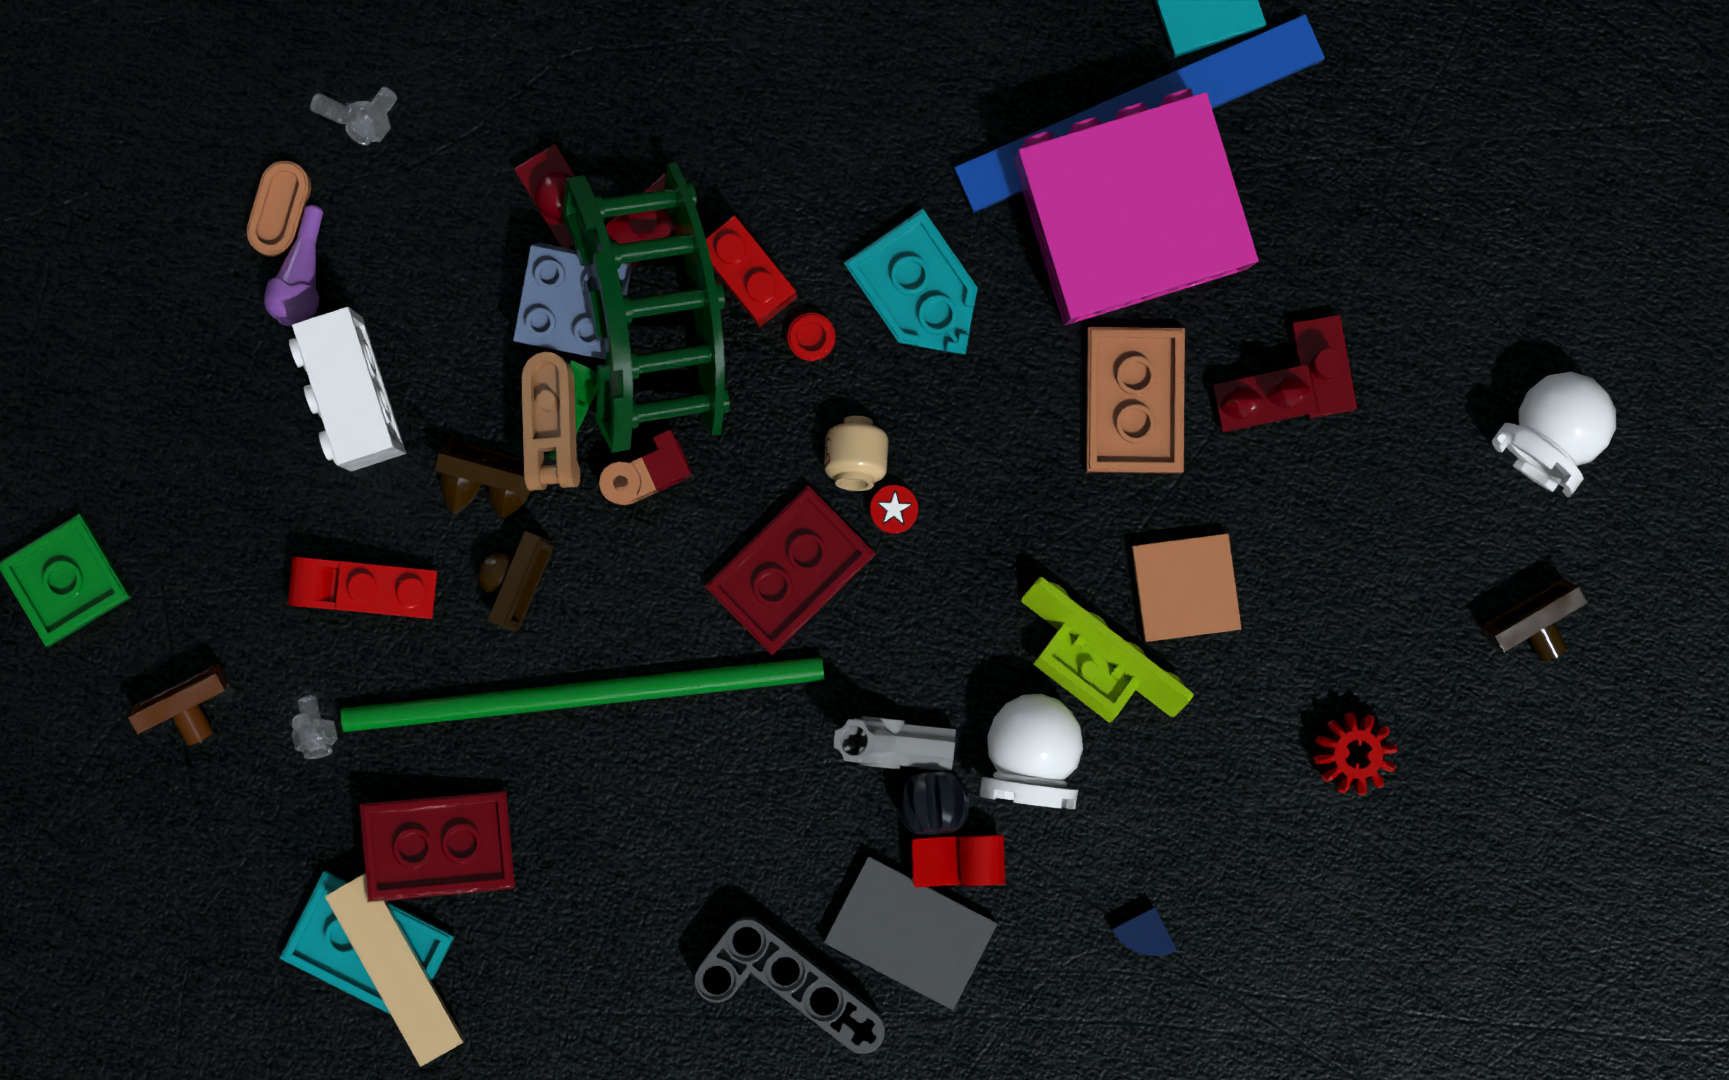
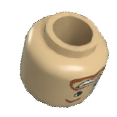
[824,416,888,491]

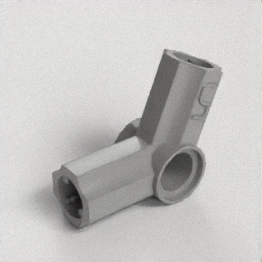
[834,716,956,771]

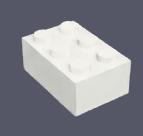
[289,307,406,471]

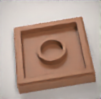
[1132,534,1241,642]

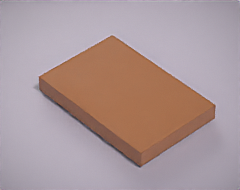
[1086,327,1185,473]

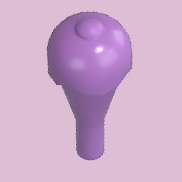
[264,205,323,326]

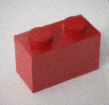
[706,216,797,328]

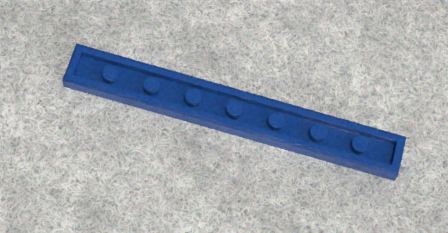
[954,14,1325,213]

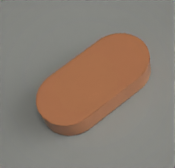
[247,161,311,257]

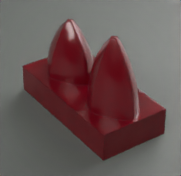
[1213,364,1320,432]

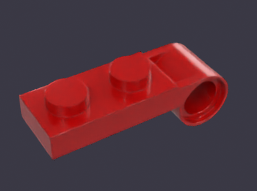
[287,557,437,619]

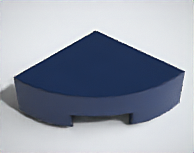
[1111,906,1177,956]

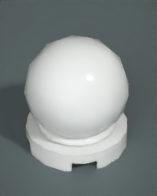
[1491,372,1616,497]
[979,694,1083,810]

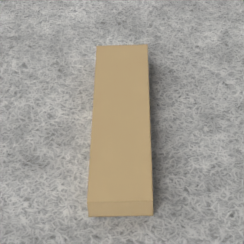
[325,874,465,1067]

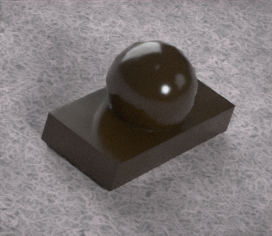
[477,531,554,632]

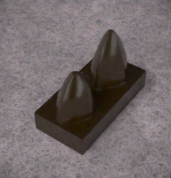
[435,438,531,518]

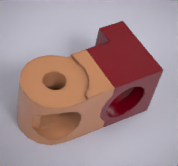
[599,429,694,505]

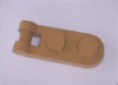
[522,352,580,491]

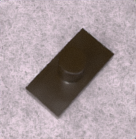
[1480,578,1587,661]

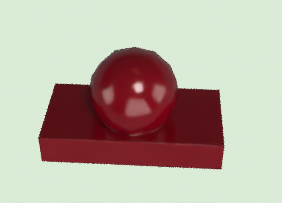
[514,145,575,249]

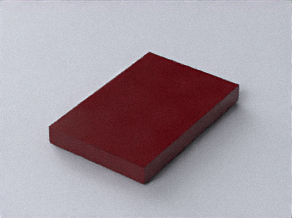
[705,485,876,656]
[359,791,515,903]

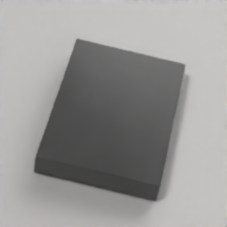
[824,856,998,1010]

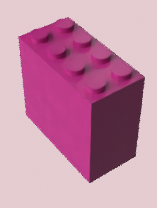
[1014,88,1259,326]

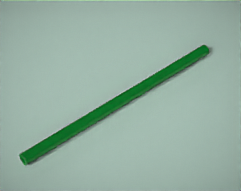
[341,656,825,732]

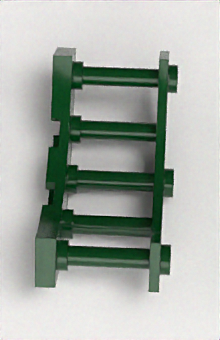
[562,163,730,453]

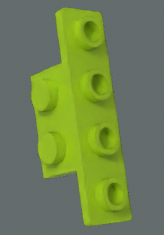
[1021,577,1194,723]

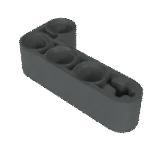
[695,916,885,1054]

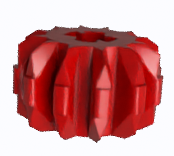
[1313,713,1397,795]

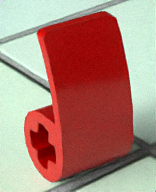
[911,834,1006,888]

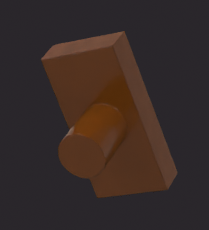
[128,663,228,746]

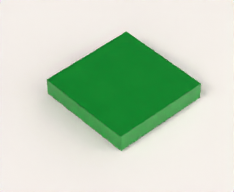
[0,514,132,647]

